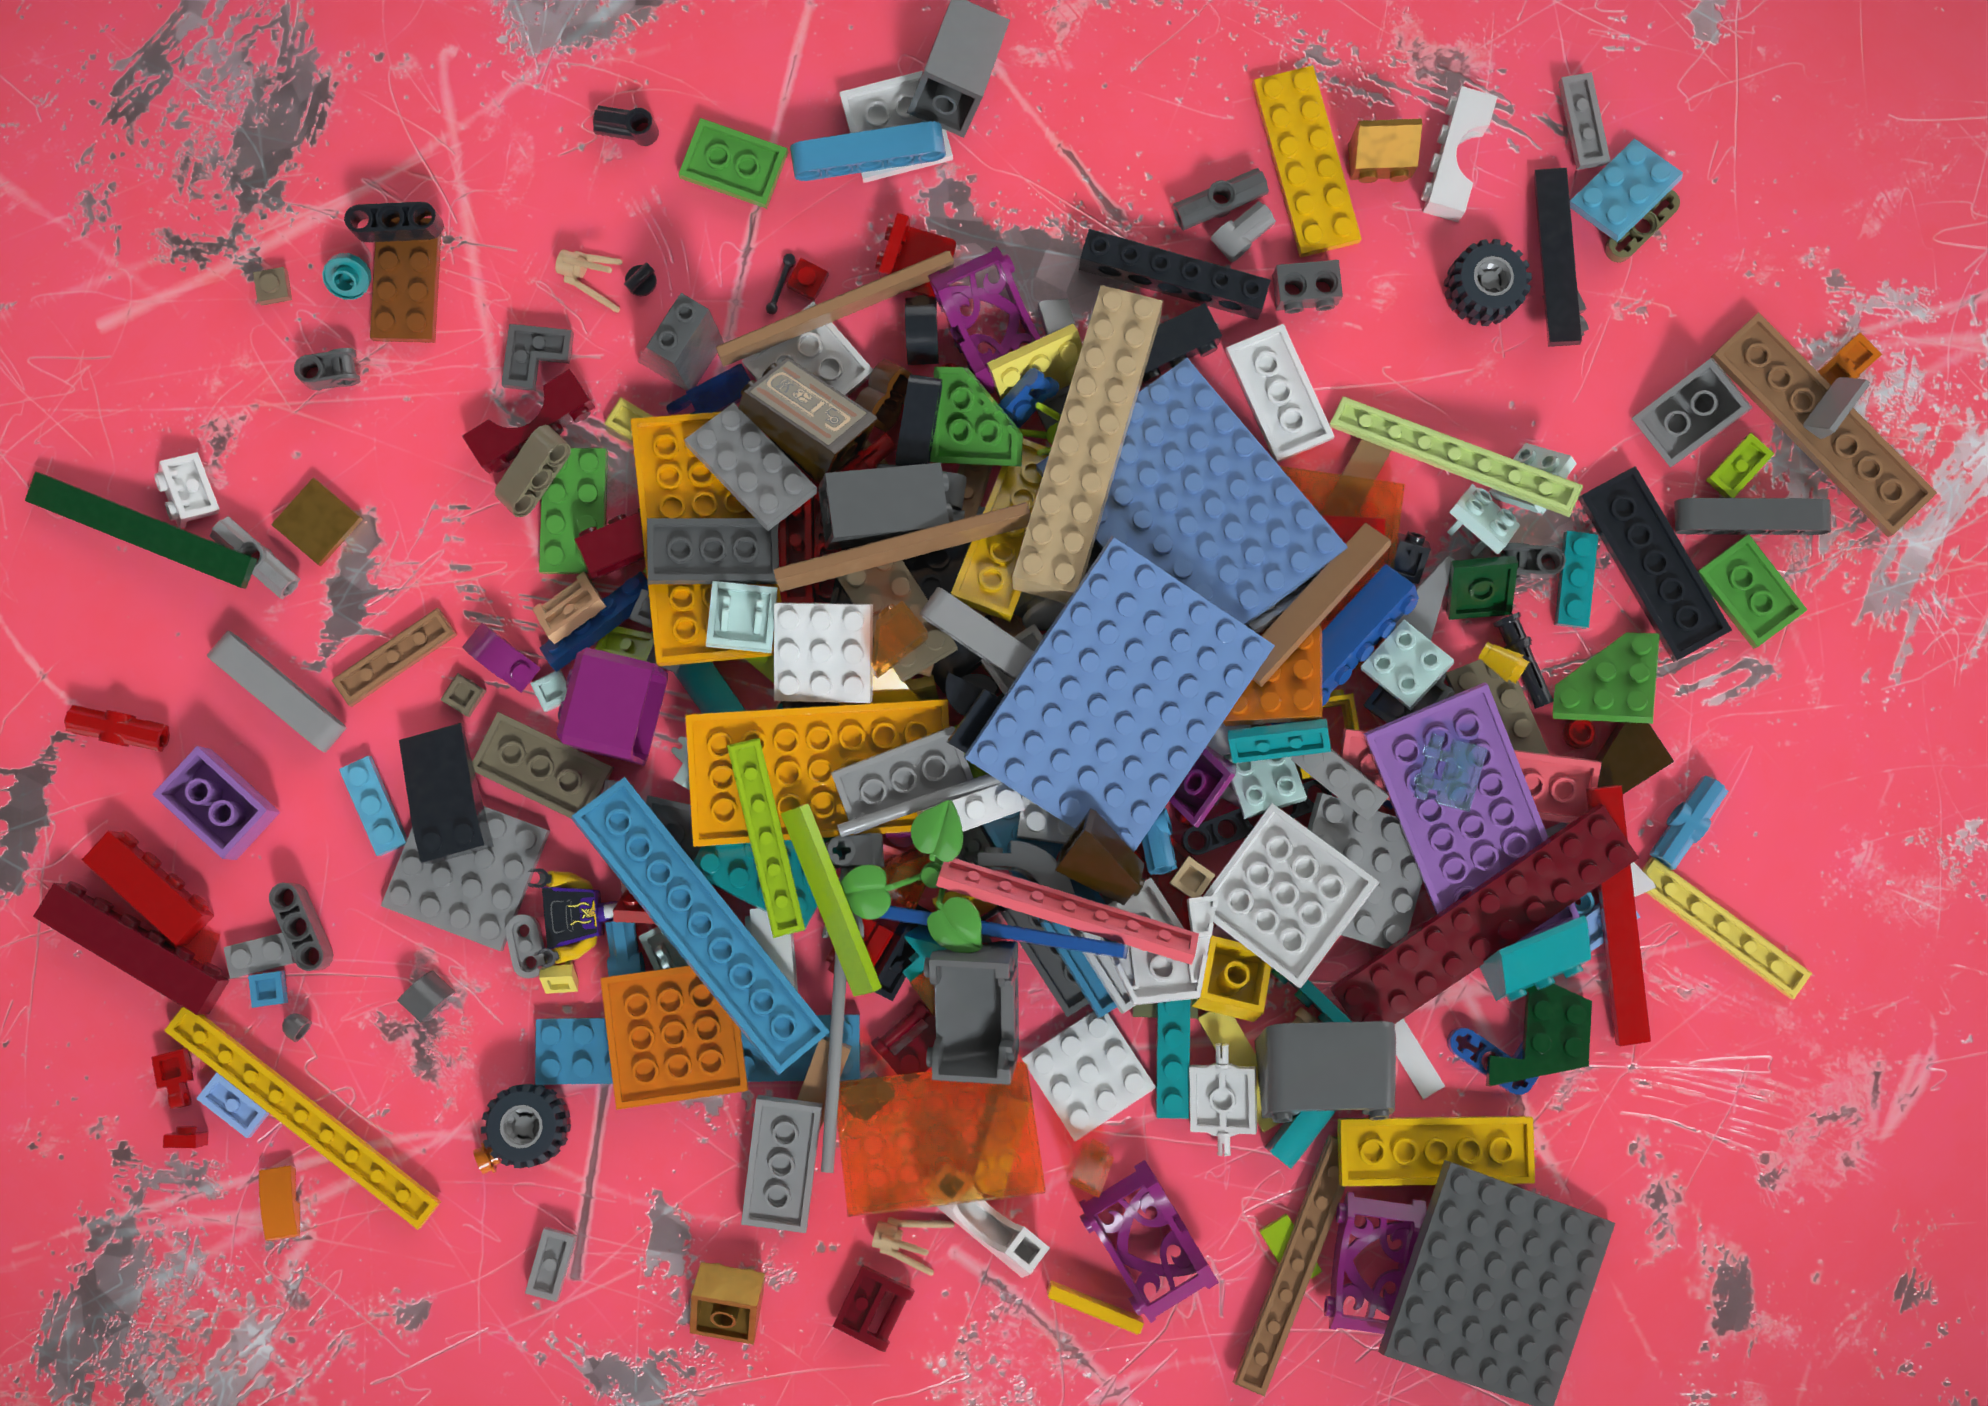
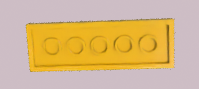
[1252,65,1362,258]
[951,438,1049,622]
[1338,1116,1535,1186]

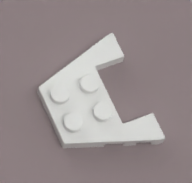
[1101,895,1218,1005]

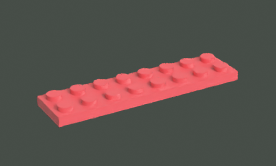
[1340,728,1601,823]

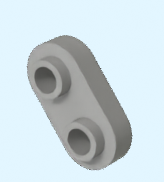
[505,914,547,979]

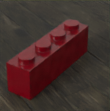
[574,508,645,581]

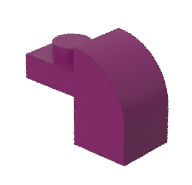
[462,623,541,693]

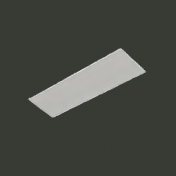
[1395,1018,1445,1100]

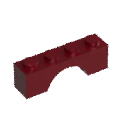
[462,369,596,474]

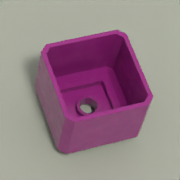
[556,647,668,766]

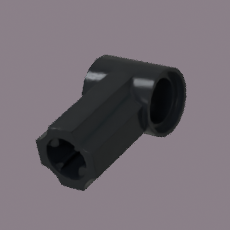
[593,105,659,146]

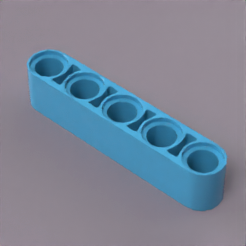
[790,121,946,181]

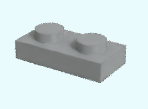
[223,933,295,979]
[525,1227,577,1302]

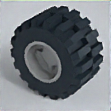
[1444,239,1532,326]
[481,1084,571,1169]

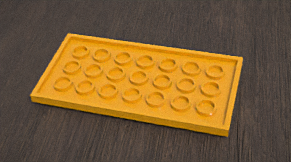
[630,412,781,667]
[685,699,949,847]

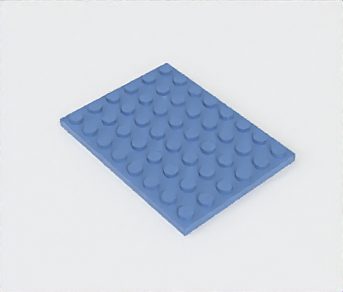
[1036,358,1348,625]
[964,536,1275,852]

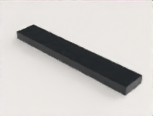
[1534,168,1582,347]

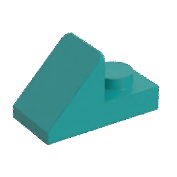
[903,925,946,982]

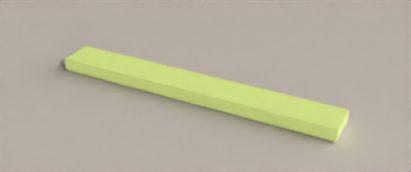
[1330,396,1583,517]

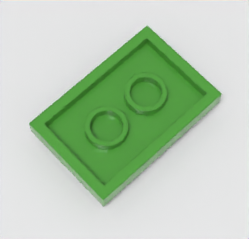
[678,118,788,209]
[1698,534,1807,649]

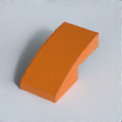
[1817,332,1883,386]
[259,1165,300,1241]

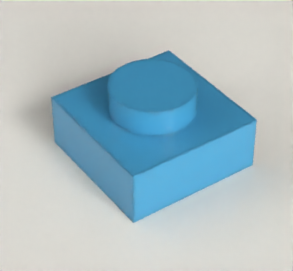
[248,971,288,1008]

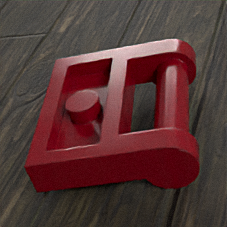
[871,1000,936,1087]
[832,1264,915,1352]

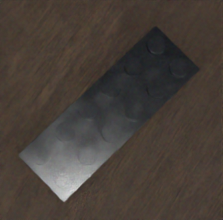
[1578,466,1732,662]

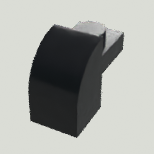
[905,295,939,365]

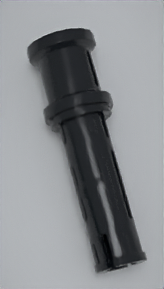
[1493,612,1554,709]

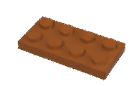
[370,217,442,343]

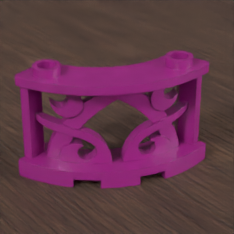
[928,246,1045,394]
[1079,1160,1219,1323]
[1324,1192,1427,1334]

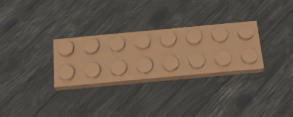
[1710,312,1937,537]

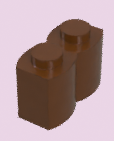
[855,359,912,432]

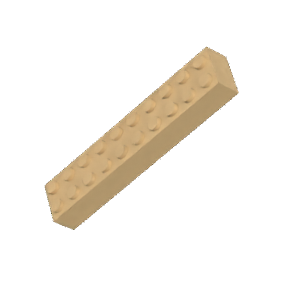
[1012,285,1163,603]

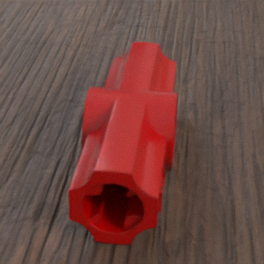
[64,705,170,752]

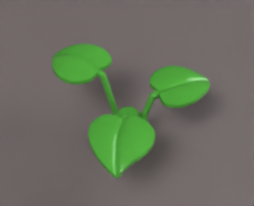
[841,800,983,953]

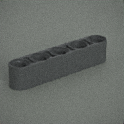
[1674,498,1832,535]

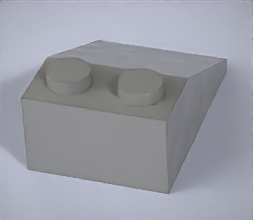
[1631,358,1753,468]

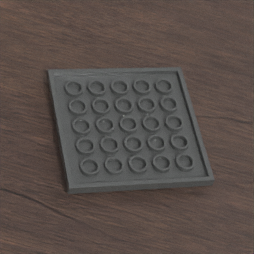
[1378,1160,1615,1406]

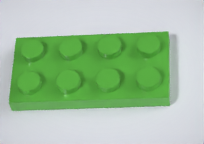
[539,448,608,574]

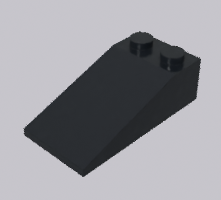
[399,723,494,864]

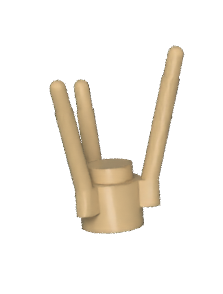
[555,249,623,313]
[872,1217,955,1276]

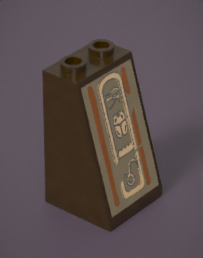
[738,357,878,484]

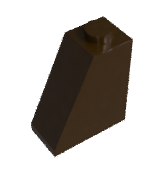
[1595,722,1674,794]
[1055,808,1145,905]

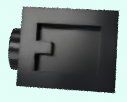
[1390,531,1431,584]

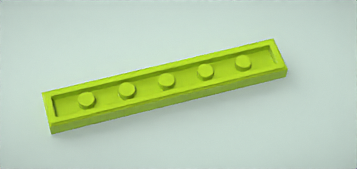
[727,738,805,938]
[781,804,882,996]

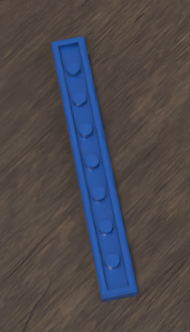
[879,906,1128,959]

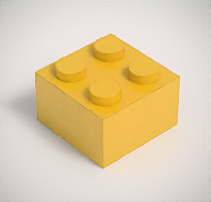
[1191,936,1271,1022]

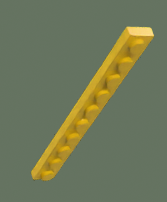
[164,1007,442,1230]

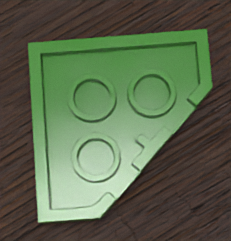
[930,367,1023,466]
[1552,632,1660,724]

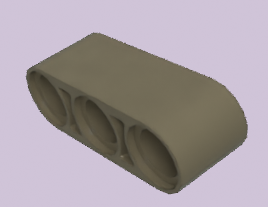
[495,425,571,517]

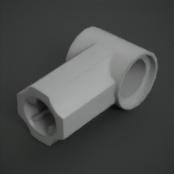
[1210,201,1276,263]

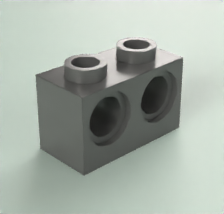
[1272,260,1343,314]

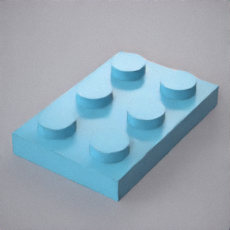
[1570,138,1683,242]

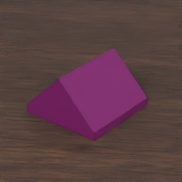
[1169,746,1237,828]

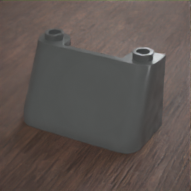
[924,941,1019,1085]
[1255,1021,1396,1123]

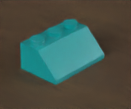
[1479,915,1591,1002]

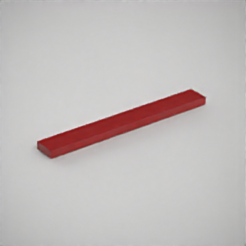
[1586,785,1651,1046]

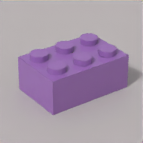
[152,746,280,860]

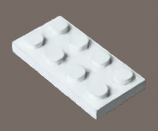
[1225,324,1335,463]

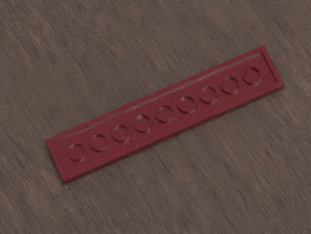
[1330,803,1639,1024]

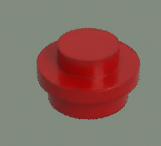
[1562,720,1595,749]

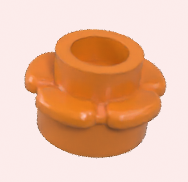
[473,1143,501,1174]

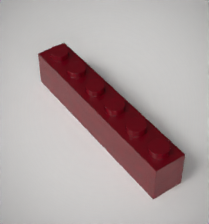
[33,881,230,1015]

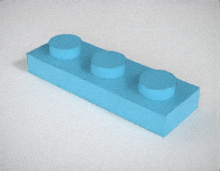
[339,756,408,856]

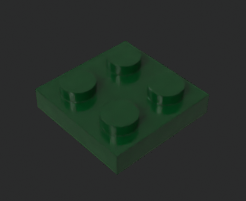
[1446,556,1518,620]

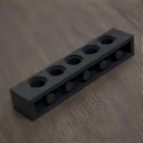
[1079,229,1271,320]

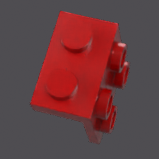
[875,213,957,297]

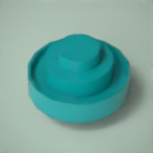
[322,253,372,300]

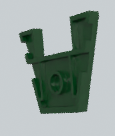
[1486,984,1592,1087]

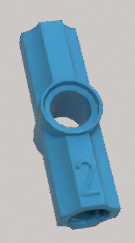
[1649,776,1729,870]
[1141,807,1177,875]
[605,921,646,976]

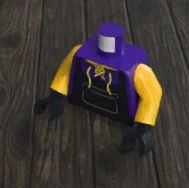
[527,868,618,970]

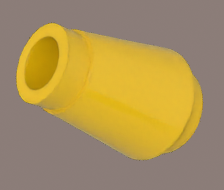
[1478,642,1529,684]

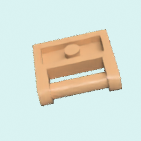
[532,571,607,644]

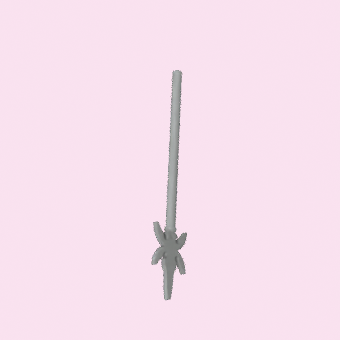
[837,774,1002,837]
[821,868,864,1173]

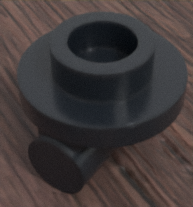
[624,262,657,297]

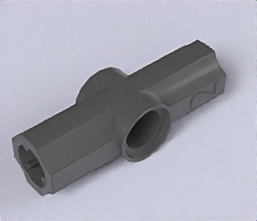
[1172,168,1269,231]

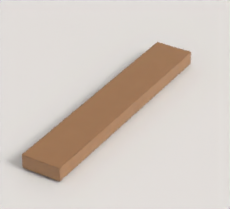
[1252,523,1392,687]

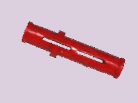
[814,433,897,502]

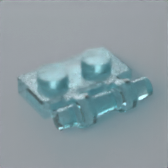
[1413,733,1488,812]

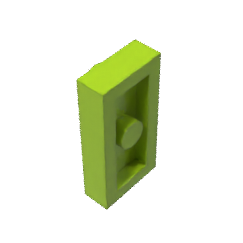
[1705,433,1774,498]
[595,626,654,662]

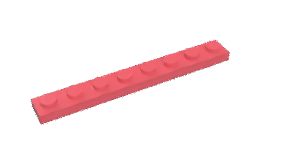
[936,858,1199,965]

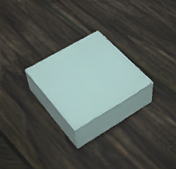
[530,670,568,712]

